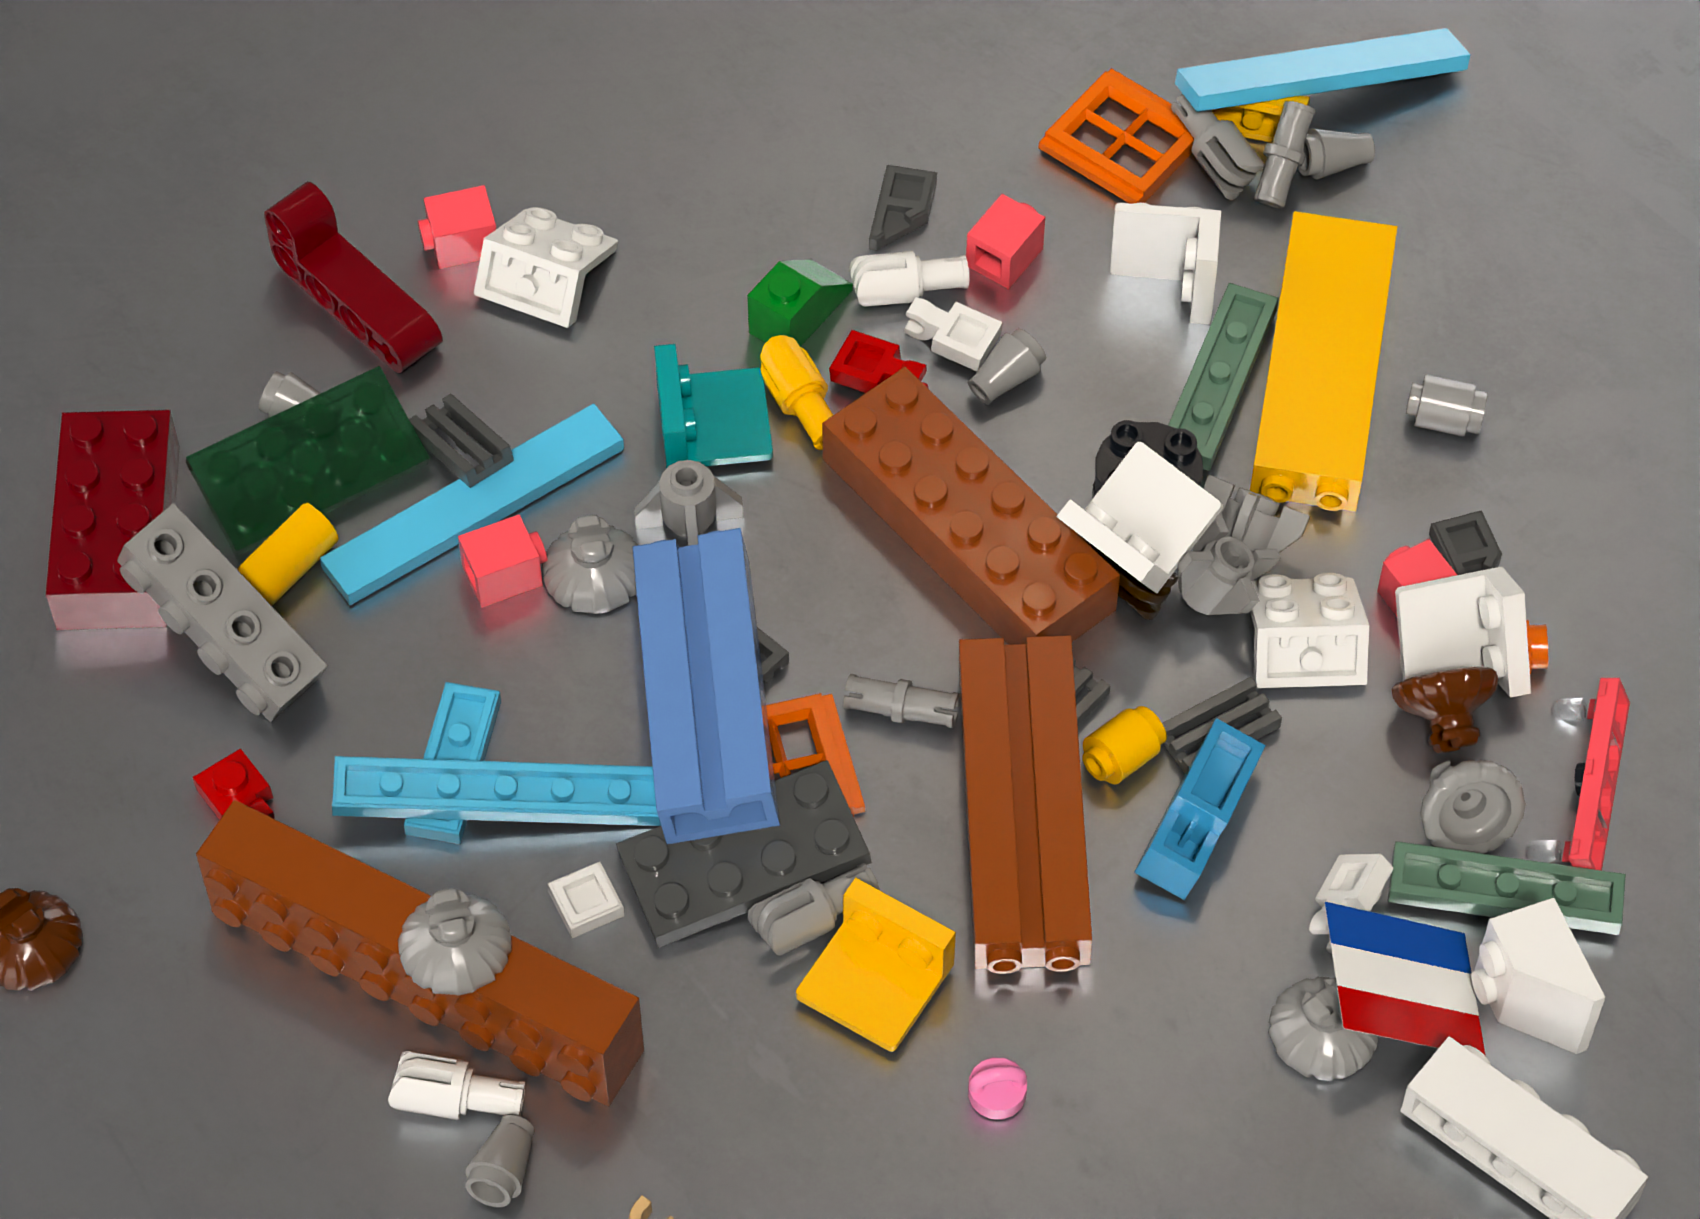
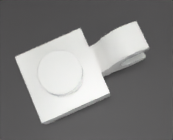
[904,297,1003,372]
[1309,853,1394,953]

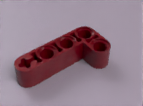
[264,181,443,373]

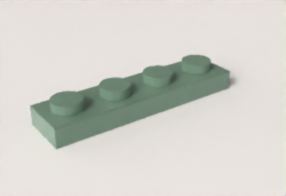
[1168,283,1279,471]
[1388,841,1626,935]

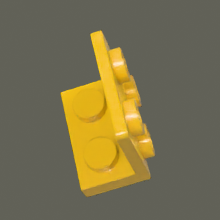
[796,877,956,1052]

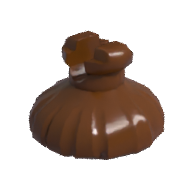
[1392,667,1499,754]
[0,888,83,991]

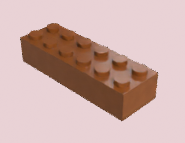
[822,367,1120,645]

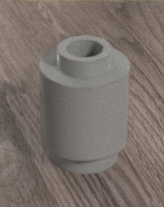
[1406,374,1488,437]

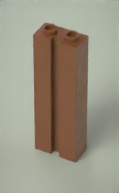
[959,635,1092,974]

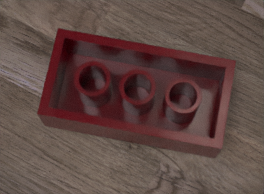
[46,410,180,630]

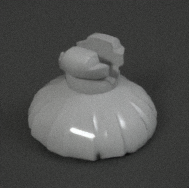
[542,515,638,614]
[1420,760,1526,854]
[398,888,511,996]
[1268,977,1379,1081]

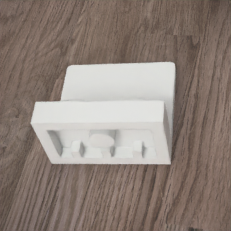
[1110,203,1221,325]
[474,207,618,328]
[1056,442,1223,593]
[1395,566,1531,698]
[1250,573,1369,688]

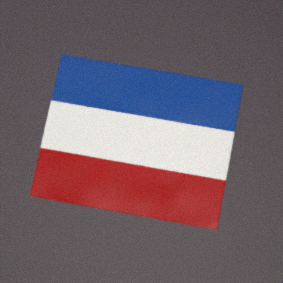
[1324,902,1486,1056]

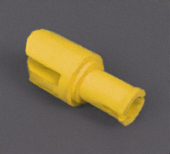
[760,335,833,450]

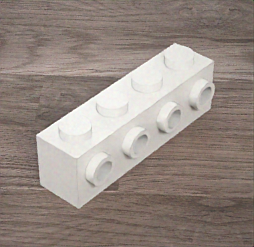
[1400,1036,1649,1219]

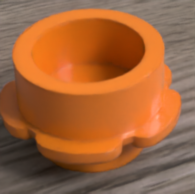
[1526,620,1548,675]

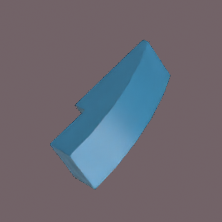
[1134,718,1266,900]

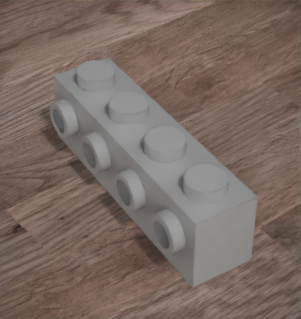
[117,503,328,723]

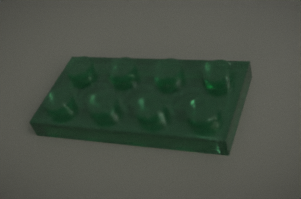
[186,366,430,556]

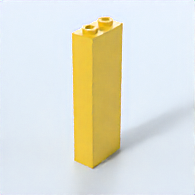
[1250,211,1398,512]

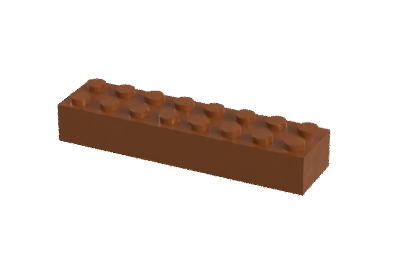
[196,800,644,1107]

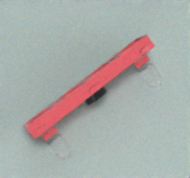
[1525,678,1630,871]

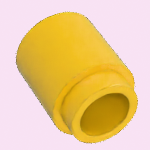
[1082,706,1167,785]

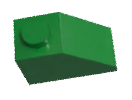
[747,259,853,347]

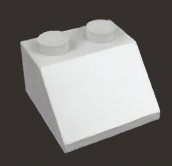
[1471,898,1606,1054]

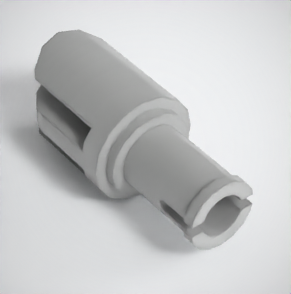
[1171,94,1265,200]
[747,863,880,956]

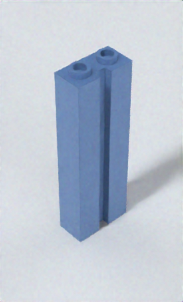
[632,528,780,844]

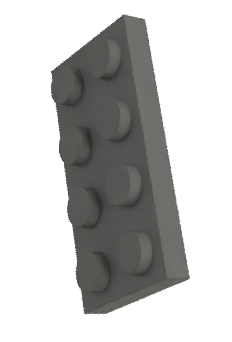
[616,760,872,948]

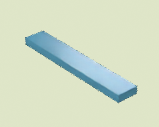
[1175,28,1471,112]
[320,403,624,606]
[332,756,661,826]

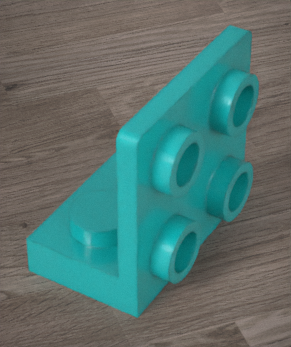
[654,344,773,468]

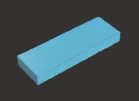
[404,682,501,844]

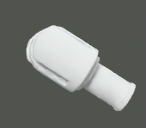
[849,251,969,307]
[388,1051,526,1120]

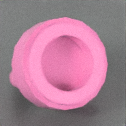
[968,1057,1027,1120]

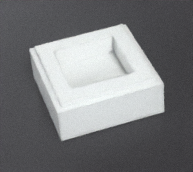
[548,862,624,938]

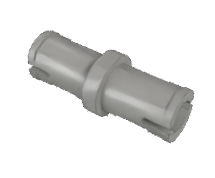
[1253,101,1316,209]
[843,674,960,728]

